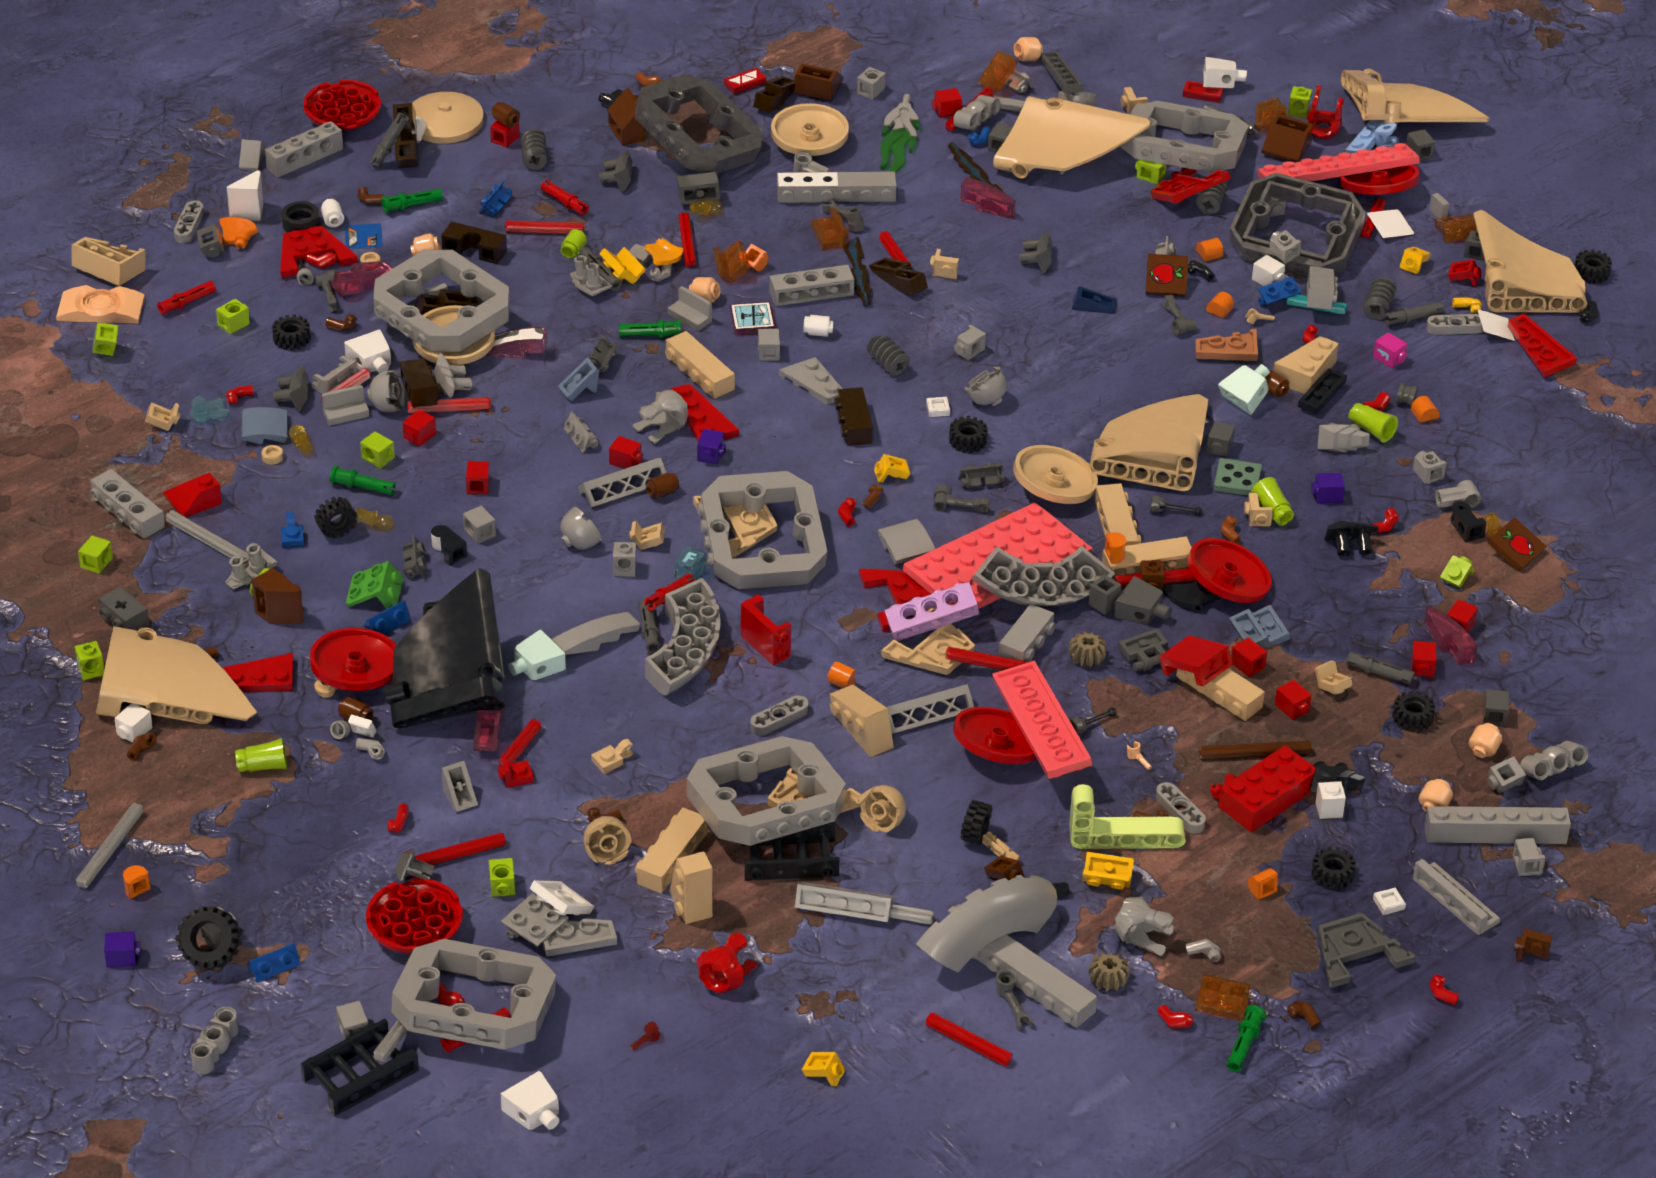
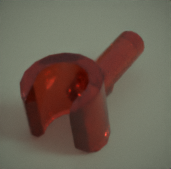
[630,1022,660,1051]

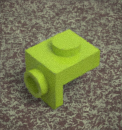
[1440,555,1475,589]

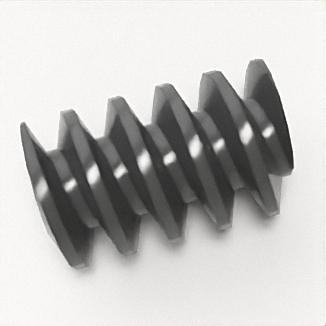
[521,129,547,170]
[1196,173,1229,215]
[1363,277,1397,320]
[867,336,910,376]

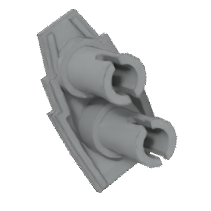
[570,255,612,296]
[433,352,472,398]
[1317,423,1370,453]
[225,543,278,590]

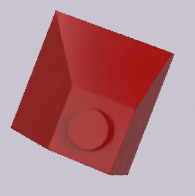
[163,472,222,518]

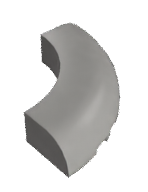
[971,545,1115,607]
[645,578,720,695]
[916,875,1057,972]

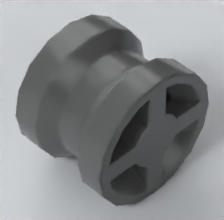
[1396,382,1418,406]

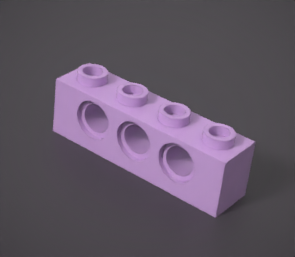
[885,582,979,641]

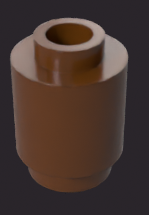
[491,102,520,128]
[1265,370,1289,398]
[646,472,679,499]
[338,697,374,721]

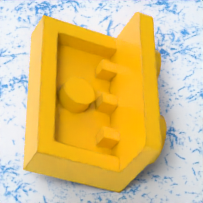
[599,247,646,285]
[1083,852,1134,890]

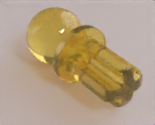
[690,200,723,216]
[289,425,313,455]
[356,507,394,531]
[1485,513,1503,548]

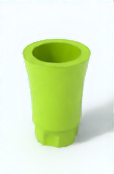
[1348,403,1398,443]
[1251,477,1295,526]
[235,738,288,772]

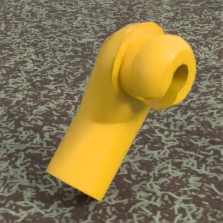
[1452,297,1482,313]

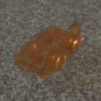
[978,50,1018,94]
[1255,97,1287,132]
[811,208,848,250]
[1434,213,1477,242]
[713,240,750,283]
[1195,974,1251,1021]

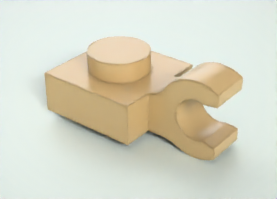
[591,739,633,774]

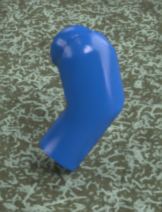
[968,127,991,146]

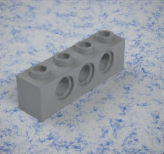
[265,121,343,178]
[769,265,854,306]
[90,469,165,539]

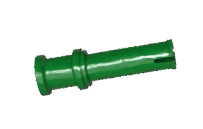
[381,188,443,214]
[619,319,681,338]
[330,465,396,496]
[1226,1005,1267,1072]

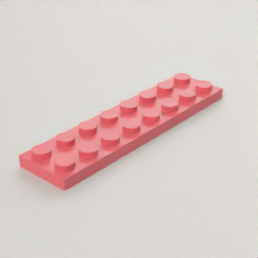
[1258,143,1420,181]
[992,661,1093,779]

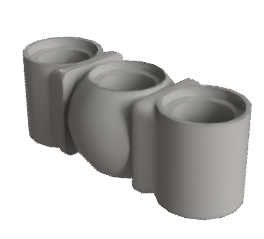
[953,95,1000,131]
[1520,740,1588,780]
[190,1006,238,1075]

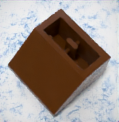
[795,63,843,101]
[608,88,646,146]
[1261,114,1314,163]
[252,568,304,624]

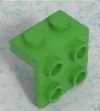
[346,561,403,609]

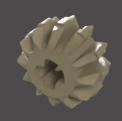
[1069,631,1107,668]
[1088,951,1130,992]

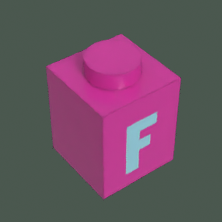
[1373,332,1407,368]

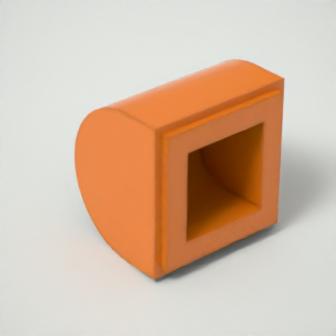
[1196,237,1223,262]
[740,244,769,271]
[1206,292,1234,318]
[1411,396,1439,423]
[1105,532,1126,564]
[827,661,856,688]
[123,865,151,899]
[1248,868,1278,900]

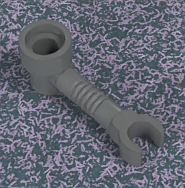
[822,200,864,232]
[315,269,338,312]
[1162,295,1196,336]
[934,485,989,514]
[995,969,1033,1032]

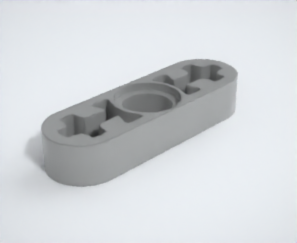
[174,200,204,243]
[1426,314,1484,335]
[750,695,808,736]
[1156,782,1206,834]

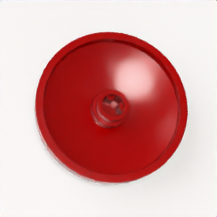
[1340,165,1420,195]
[1187,538,1272,603]
[310,628,396,691]
[953,707,1037,764]

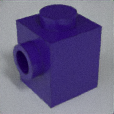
[697,429,726,464]
[1311,473,1345,504]
[104,931,141,967]

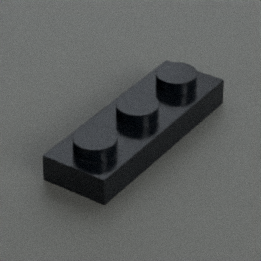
[1298,368,1347,414]

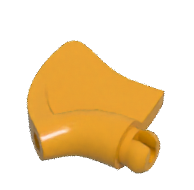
[644,238,683,266]

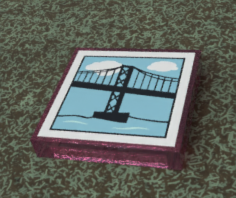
[730,301,775,335]

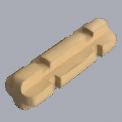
[982,832,1020,860]

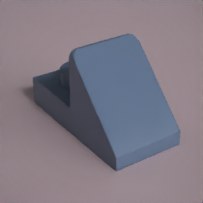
[558,357,599,401]

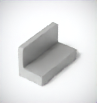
[668,286,712,331]
[322,385,370,426]

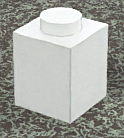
[1252,255,1285,286]
[115,703,153,742]
[1315,781,1346,819]

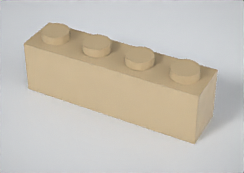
[665,331,735,399]
[1095,483,1141,546]
[1102,536,1192,580]
[1176,668,1265,721]
[635,807,707,894]

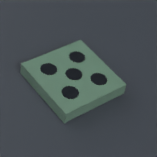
[1214,458,1262,496]

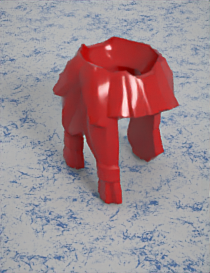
[1307,85,1344,140]
[696,932,759,994]

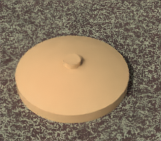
[412,92,484,144]
[771,103,849,156]
[412,305,495,365]
[1013,445,1098,504]

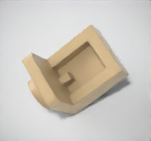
[1120,87,1148,114]
[930,249,959,279]
[145,402,181,431]
[1244,493,1273,526]
[630,521,665,551]
[1315,660,1353,694]

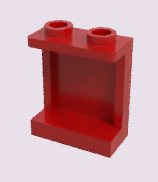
[740,594,791,665]
[1159,635,1233,686]

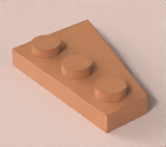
[1195,329,1258,361]

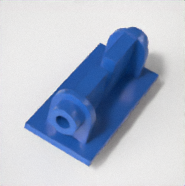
[479,180,512,216]
[1258,277,1302,306]
[364,600,411,635]
[247,943,301,983]

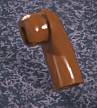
[635,72,663,87]
[1220,515,1241,544]

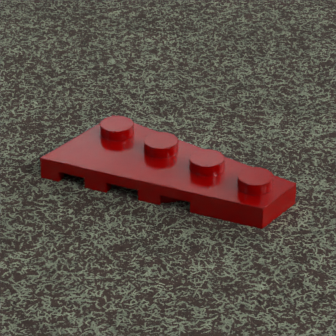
[1507,314,1577,378]
[670,384,739,442]
[221,653,294,692]

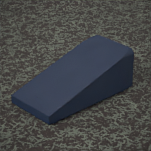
[1072,286,1117,314]

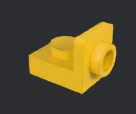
[1400,246,1431,274]
[874,454,910,483]
[801,1052,845,1086]

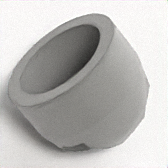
[330,720,351,739]

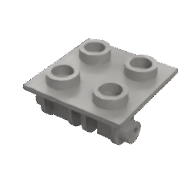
[501,893,569,947]

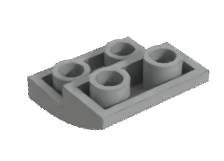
[877,519,935,565]

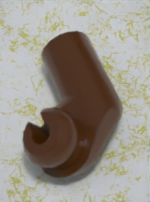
[357,187,384,204]
[127,732,157,760]
[587,807,623,823]

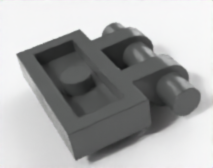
[1118,629,1168,672]

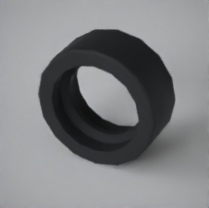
[281,201,320,233]

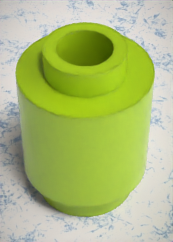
[561,229,587,259]

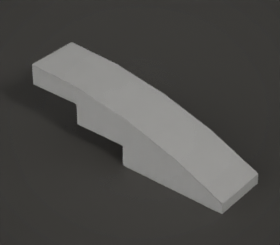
[552,612,640,655]

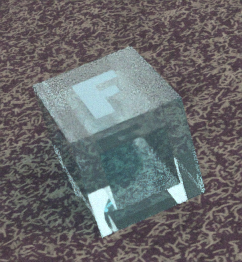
[674,546,706,581]

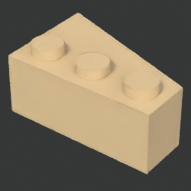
[72,237,146,286]
[1273,336,1339,394]
[829,685,894,758]
[669,851,712,924]

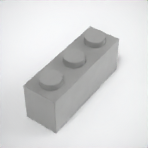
[1307,266,1338,310]
[999,604,1056,662]

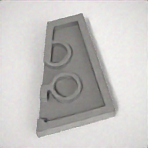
[779,357,843,405]
[542,919,617,957]

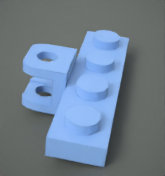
[1345,120,1399,154]

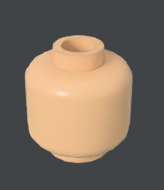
[1014,37,1043,62]
[410,233,442,256]
[689,277,720,303]
[1468,723,1502,758]
[1418,779,1453,812]

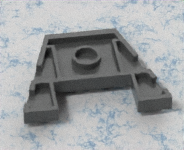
[1318,913,1416,988]

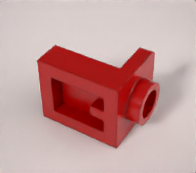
[1448,259,1482,287]
[497,756,534,788]

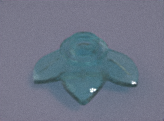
[190,395,230,422]

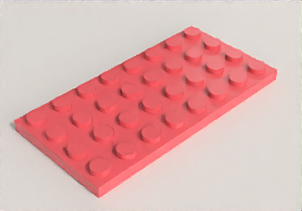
[903,502,1092,609]

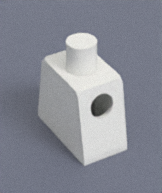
[1203,57,1247,88]
[344,329,391,373]
[501,1071,559,1130]

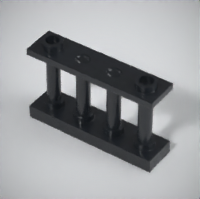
[741,821,840,881]
[301,1018,419,1117]

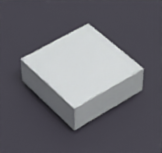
[926,397,950,417]
[348,714,376,738]
[1373,888,1406,915]

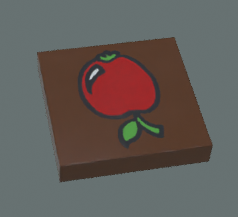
[1145,254,1188,297]
[1487,517,1547,572]

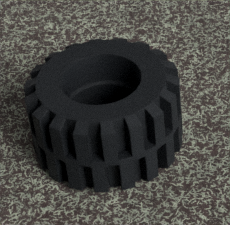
[176,906,242,969]

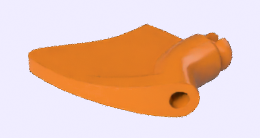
[219,217,258,249]

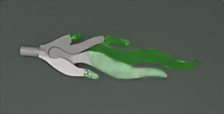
[880,94,919,174]

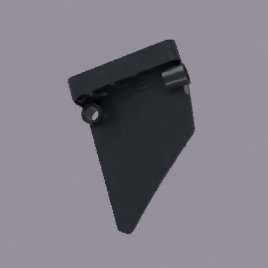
[384,568,505,728]

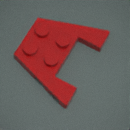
[1150,167,1231,204]
[280,226,358,278]
[859,569,931,632]

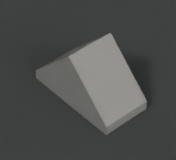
[239,139,267,171]
[441,761,478,812]

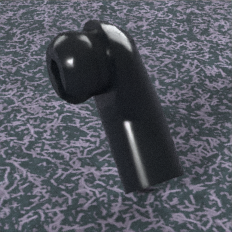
[1188,260,1215,281]
[1578,301,1598,323]

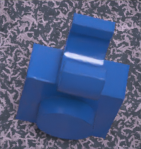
[280,512,304,549]

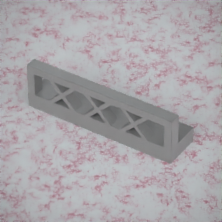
[578,457,666,508]
[887,684,974,734]
[1413,859,1500,935]
[794,882,896,922]

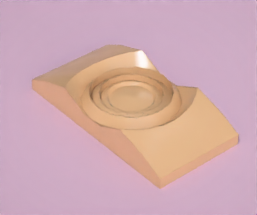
[56,285,145,324]

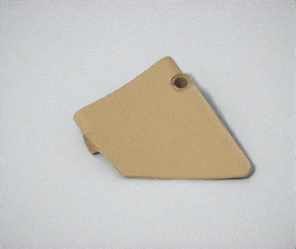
[1341,69,1490,123]
[993,96,1150,179]
[1473,210,1587,312]

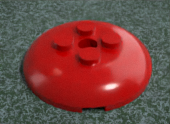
[303,79,381,131]
[366,878,463,954]

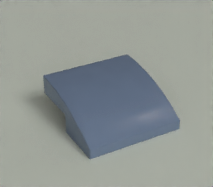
[241,407,287,445]
[1229,605,1291,648]

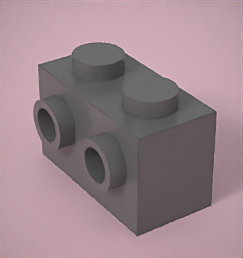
[676,172,720,205]

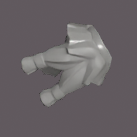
[632,390,689,444]
[1113,896,1174,956]

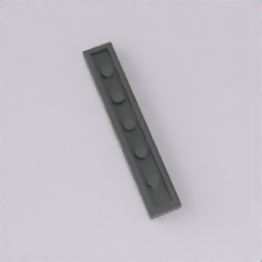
[1040,52,1083,93]

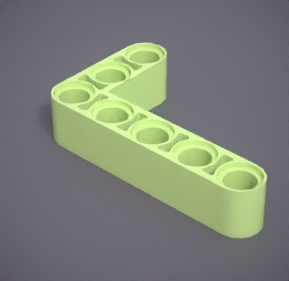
[1069,784,1186,849]

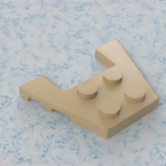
[693,496,778,559]
[881,608,975,675]
[768,768,862,813]

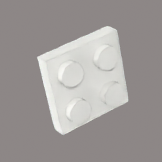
[530,880,594,916]

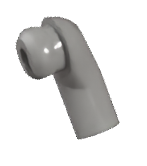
[650,264,672,282]
[356,738,385,760]
[1186,939,1222,962]

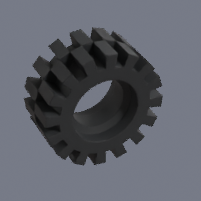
[1574,249,1612,284]
[272,314,311,351]
[949,416,988,453]
[314,497,357,538]
[1392,691,1435,732]
[960,800,993,845]
[1311,847,1356,891]

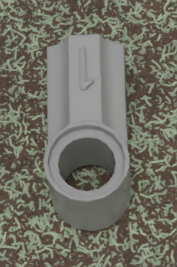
[793,152,832,172]
[1435,480,1482,508]

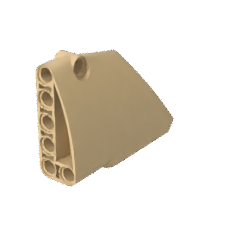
[1089,394,1209,491]
[96,626,257,724]

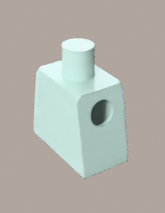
[1218,364,1270,415]
[508,630,566,680]

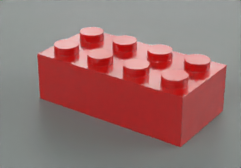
[1218,745,1316,832]

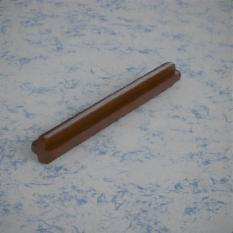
[1199,741,1312,759]

